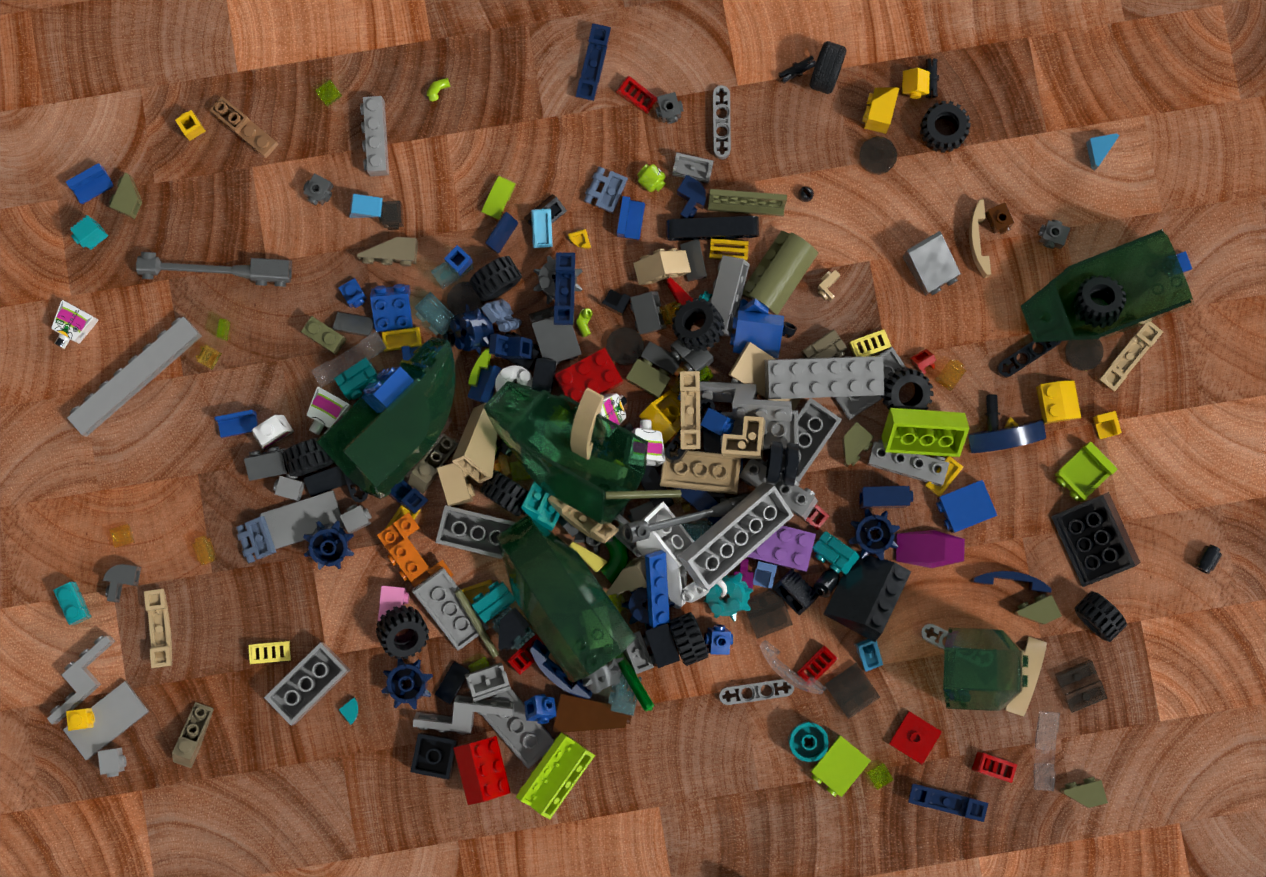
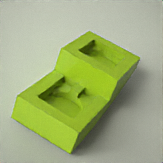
[481,176,516,220]
[468,348,491,387]

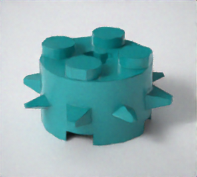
[704,573,753,622]

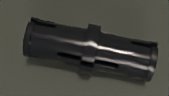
[778,55,816,84]
[926,58,939,98]

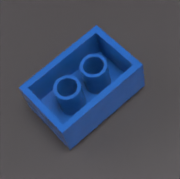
[361,366,416,413]

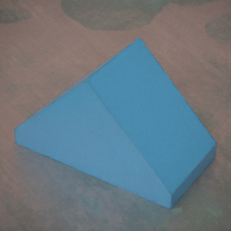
[1086,133,1120,171]
[349,194,383,218]
[854,638,883,672]

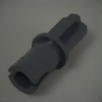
[985,394,1000,432]

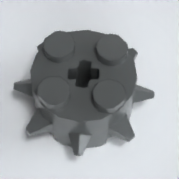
[533,255,583,304]
[574,648,624,693]

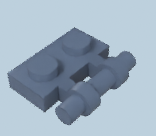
[584,167,628,214]
[481,299,522,332]
[236,516,277,564]

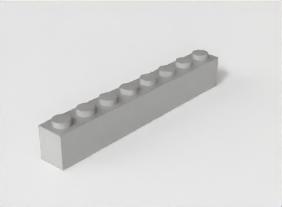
[67,316,202,437]

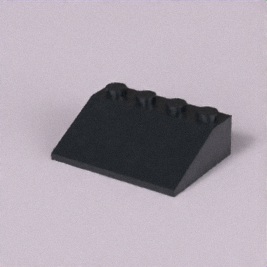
[1051,492,1141,587]
[823,552,911,642]

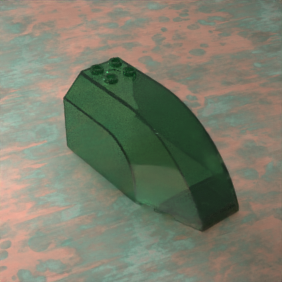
[1021,229,1195,342]
[316,337,455,499]
[484,381,648,524]
[496,515,636,683]
[943,627,1029,711]

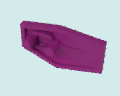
[896,530,965,568]

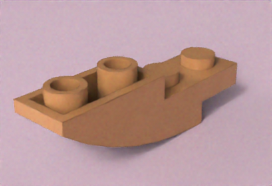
[210,96,279,158]

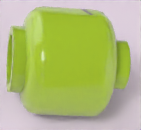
[637,164,666,192]

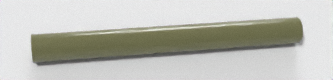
[604,490,682,499]
[454,589,499,658]

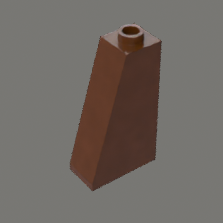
[553,693,632,733]

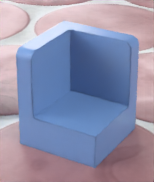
[753,561,777,589]

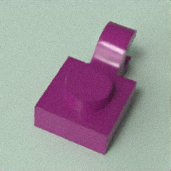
[734,558,754,589]

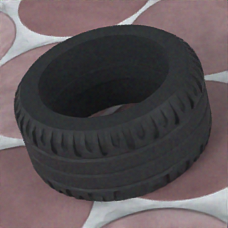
[809,41,847,94]

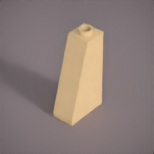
[452,403,499,483]

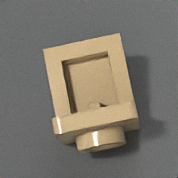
[817,270,840,302]

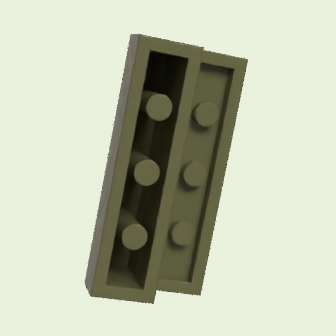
[742,230,818,315]

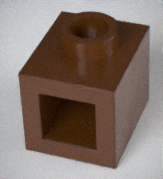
[985,202,1014,234]

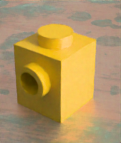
[902,68,930,99]
[175,110,206,141]
[66,708,95,731]

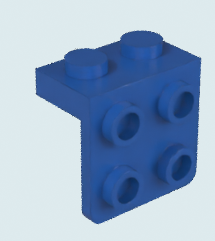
[370,284,413,332]

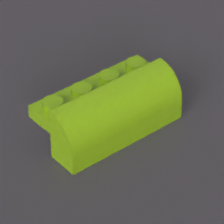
[516,732,595,819]

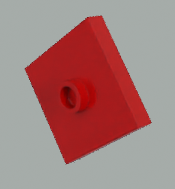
[888,711,942,765]

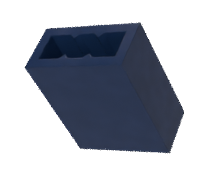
[859,486,913,509]

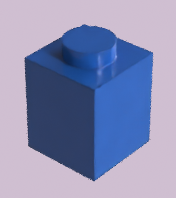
[444,245,473,276]
[700,408,735,436]

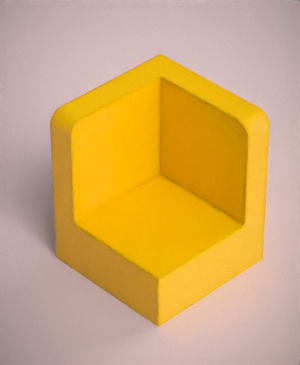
[1093,411,1121,439]

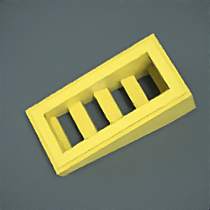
[849,329,891,357]
[570,542,608,573]
[249,641,291,664]

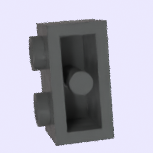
[630,291,667,335]
[244,446,288,481]

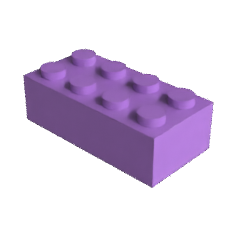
[746,526,816,572]

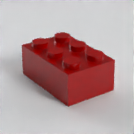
[554,348,624,410]
[453,736,511,805]

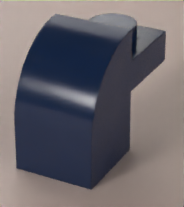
[677,175,706,219]
[489,334,532,359]

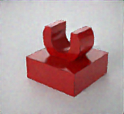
[910,349,937,374]

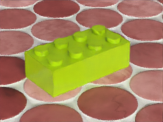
[881,408,969,457]

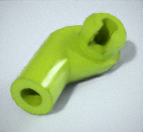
[427,78,450,101]
[576,308,593,338]

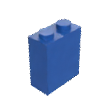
[730,310,784,358]
[936,480,998,533]

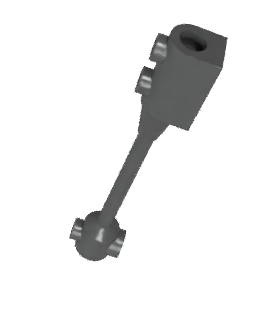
[136,252,292,287]
[623,491,752,543]

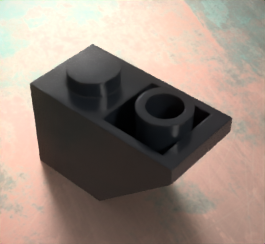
[498,607,531,651]

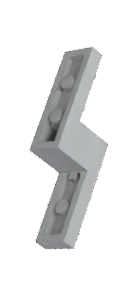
[700,381,792,421]
[47,635,116,724]
[413,695,514,735]

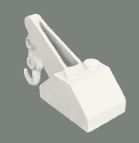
[636,501,727,609]

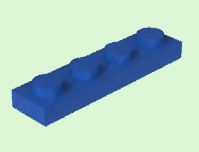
[645,550,670,628]

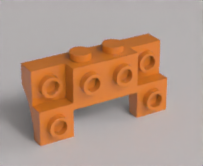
[377,512,453,588]

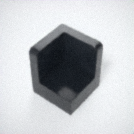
[601,289,631,316]

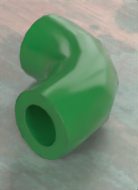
[601,536,629,584]

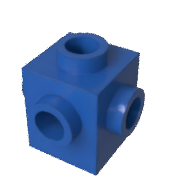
[704,624,733,655]
[524,694,556,724]

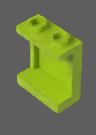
[1054,441,1118,502]
[810,735,871,797]

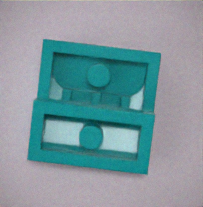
[521,476,560,531]

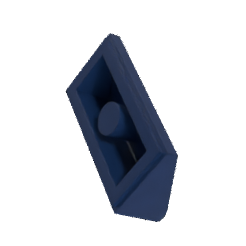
[485,212,518,253]

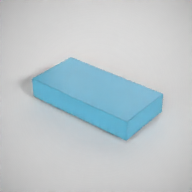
[531,208,553,248]

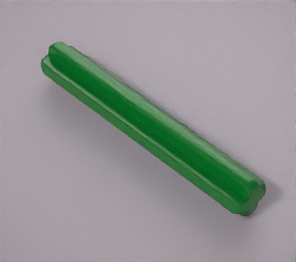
[615,652,654,712]

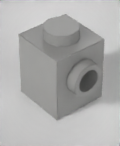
[273,474,305,501]
[340,504,372,534]
[98,747,127,777]

